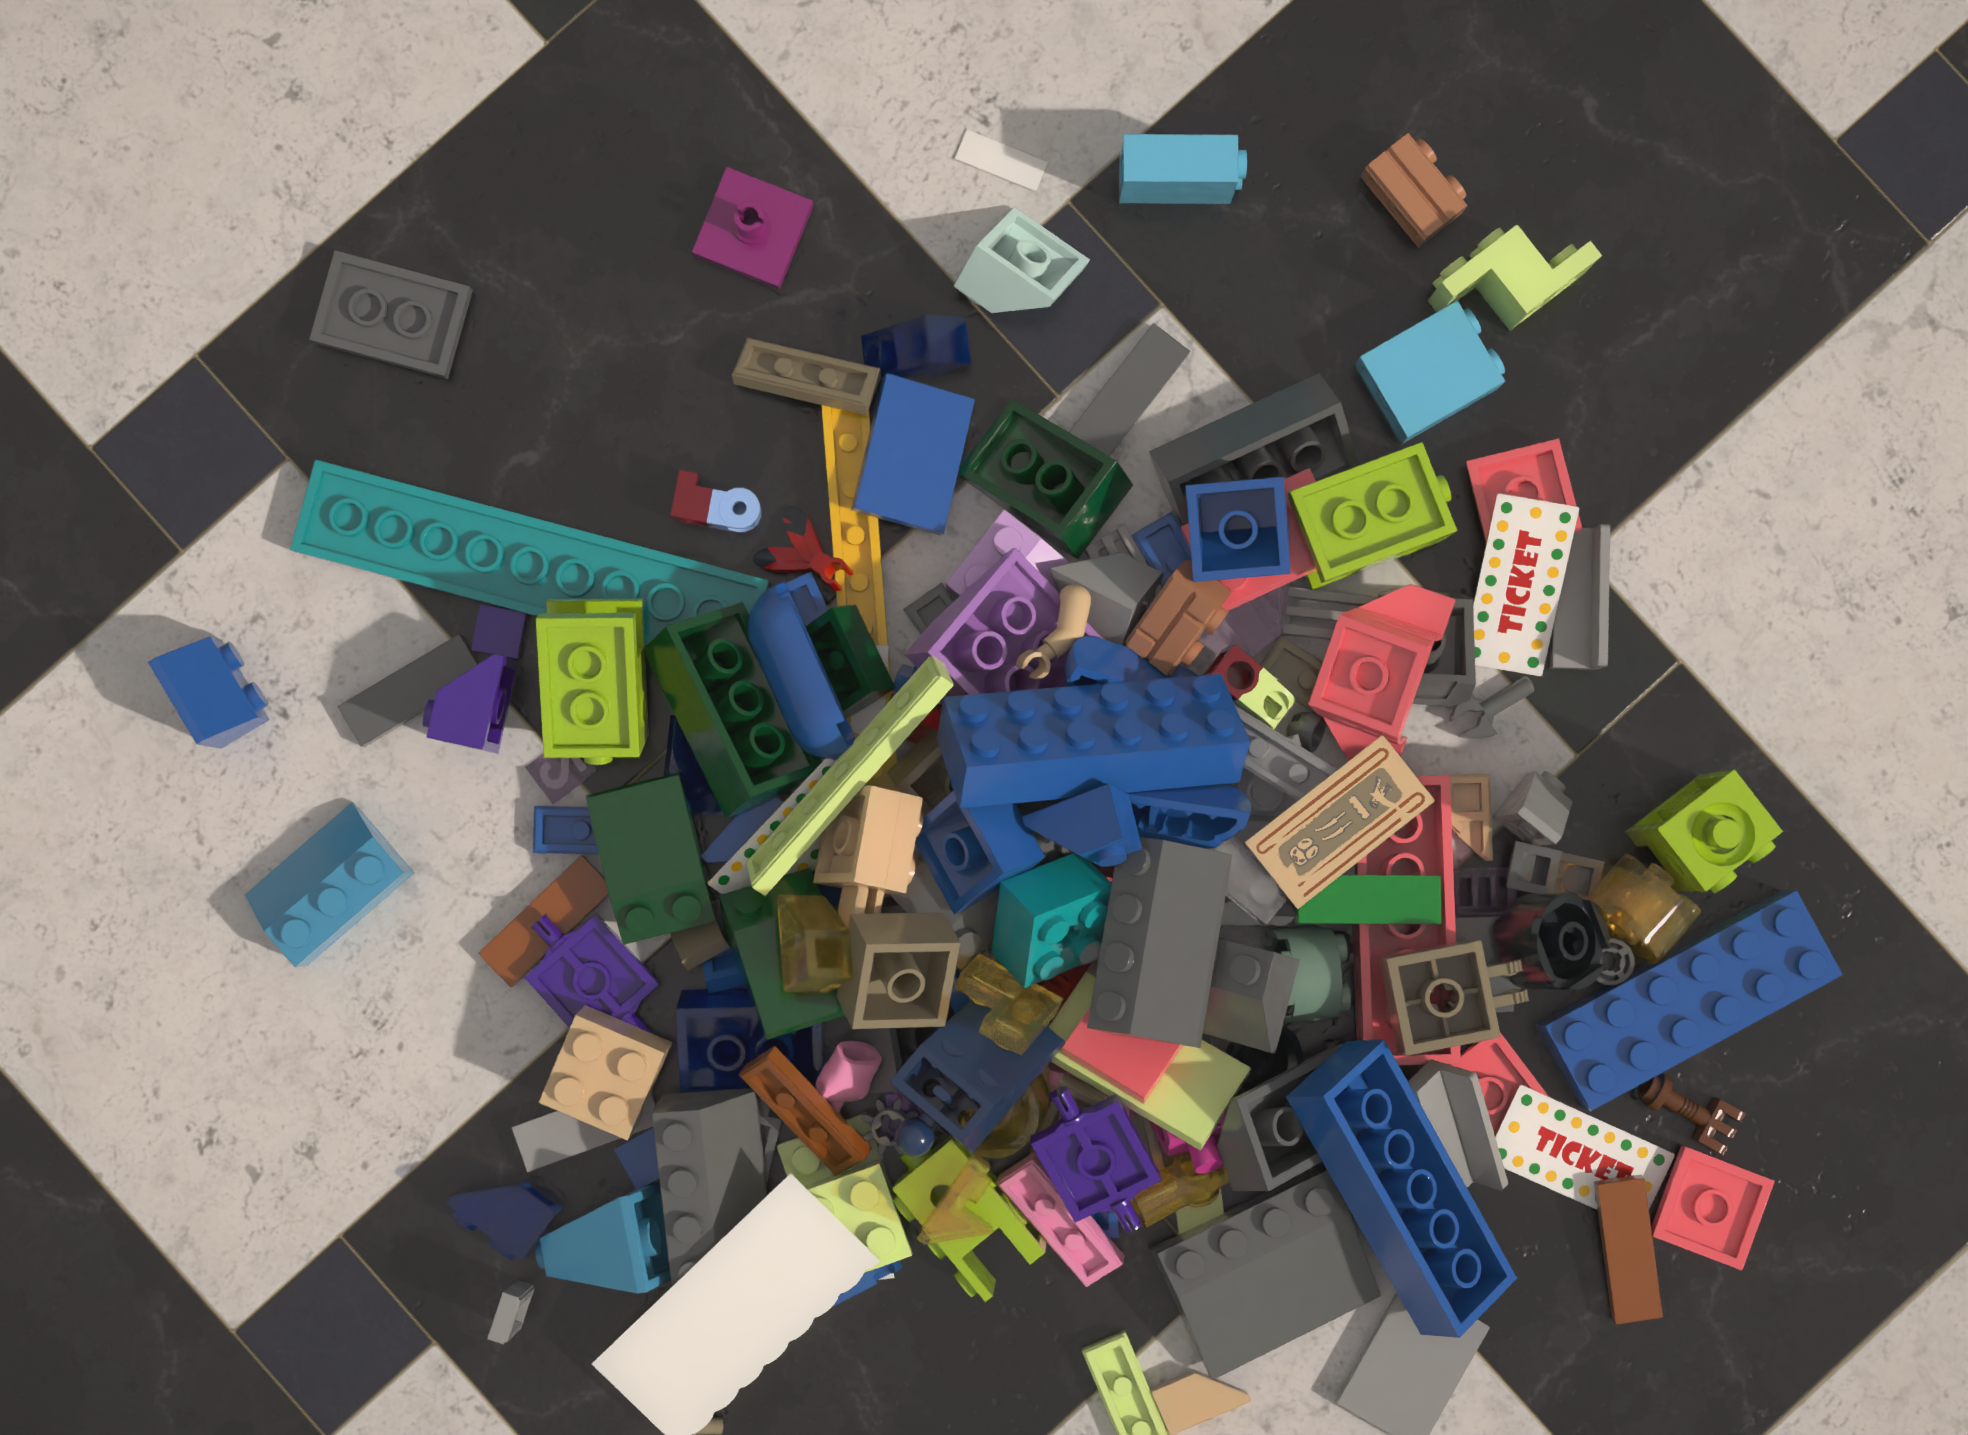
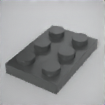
[309,250,473,379]

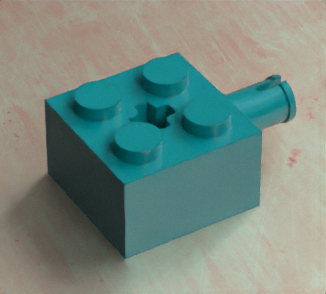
[991,853,1112,988]

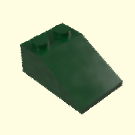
[958,399,1133,559]
[586,772,716,945]
[719,868,845,1040]

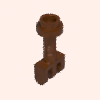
[1638,1073,1746,1156]

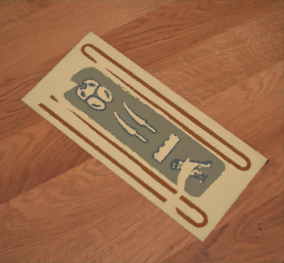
[1245,735,1435,909]

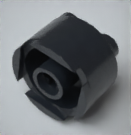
[1493,893,1610,990]

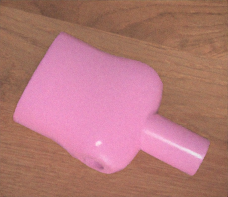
[815,1041,882,1113]

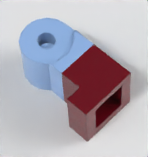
[670,470,761,532]

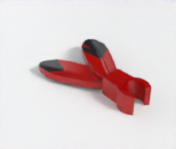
[753,505,854,591]

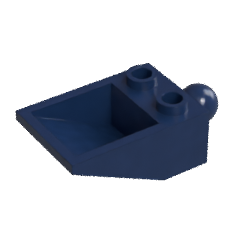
[889,982,1065,1157]

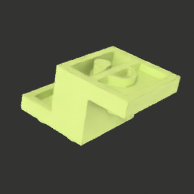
[1428,225,1602,331]
[776,1112,912,1273]

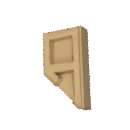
[1450,774,1493,861]
[1150,1370,1251,1435]

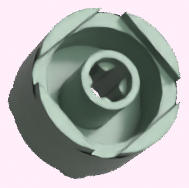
[1263,926,1351,1023]

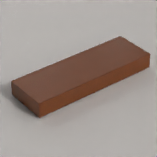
[478,855,609,987]
[739,1046,872,1176]
[1594,1174,1663,1324]

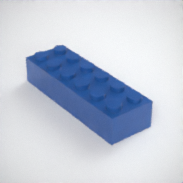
[937,674,1250,808]
[1534,890,1843,1111]
[1286,1040,1517,1338]

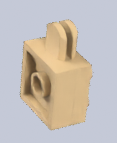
[813,785,924,935]

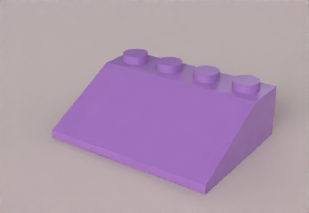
[904,548,1103,697]

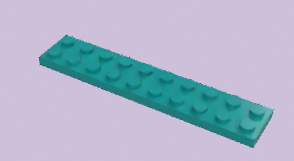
[290,460,770,646]

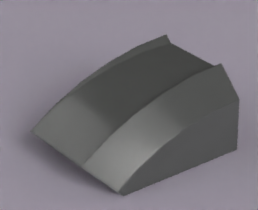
[1378,588,1476,708]

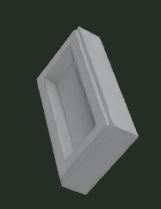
[487,1279,535,1344]

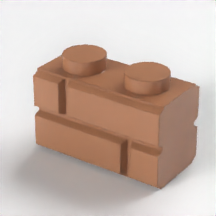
[1360,133,1468,248]
[1125,560,1231,675]

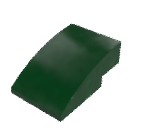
[806,605,896,718]

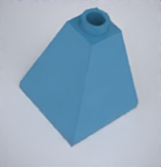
[536,1182,671,1294]

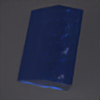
[676,989,825,1098]

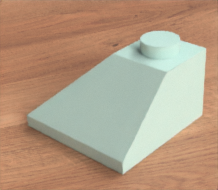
[954,207,1090,313]

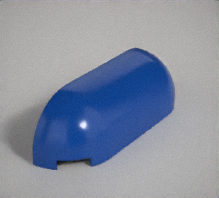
[748,581,856,760]
[1065,636,1199,687]
[1059,784,1252,849]

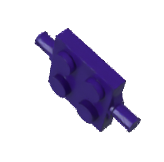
[524,913,660,1034]
[1030,1086,1161,1233]

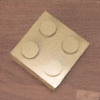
[539,1005,672,1141]

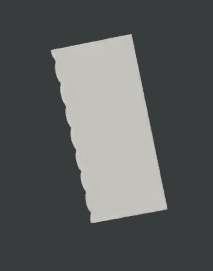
[592,1173,880,1435]

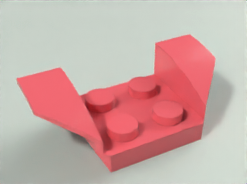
[1308,584,1456,761]

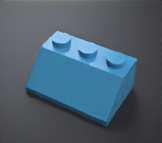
[245,802,415,967]

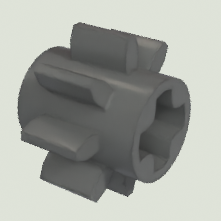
[861,1097,918,1156]

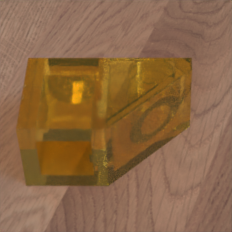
[777,894,853,992]

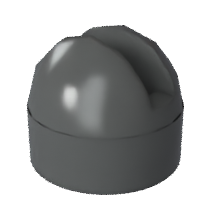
[1286,712,1326,752]

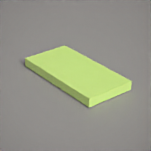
[1048,972,1251,1151]

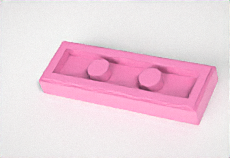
[996,1152,1125,1287]

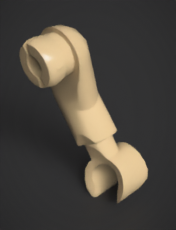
[1016,585,1091,680]

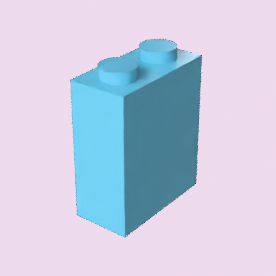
[1119,134,1247,204]
[1354,300,1505,445]

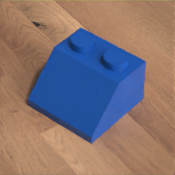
[1186,477,1291,582]
[148,636,269,749]
[915,790,1045,915]

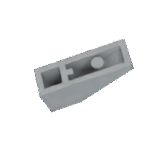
[1492,771,1573,846]

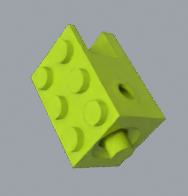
[1287,442,1457,591]
[536,598,649,765]
[1625,769,1783,893]
[892,1135,1046,1302]

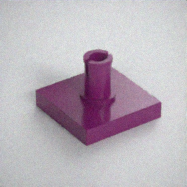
[692,167,814,290]

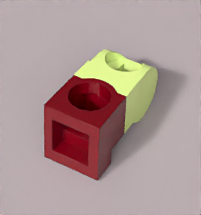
[1203,644,1296,729]

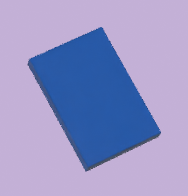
[851,373,975,536]

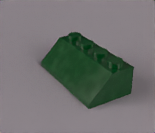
[643,602,823,818]

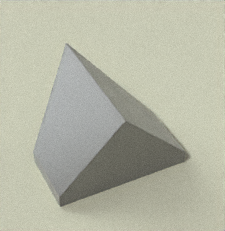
[1049,552,1164,647]

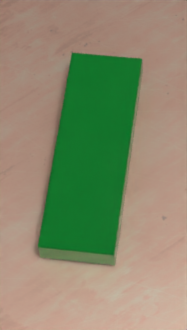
[1295,875,1441,924]

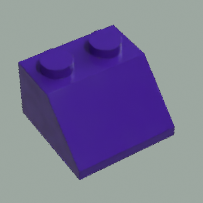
[422,654,519,754]

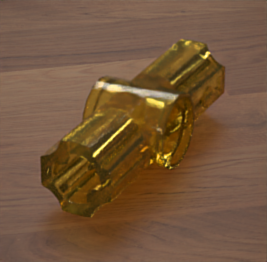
[1130,1152,1229,1228]

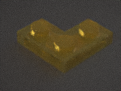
[955,953,1063,1056]

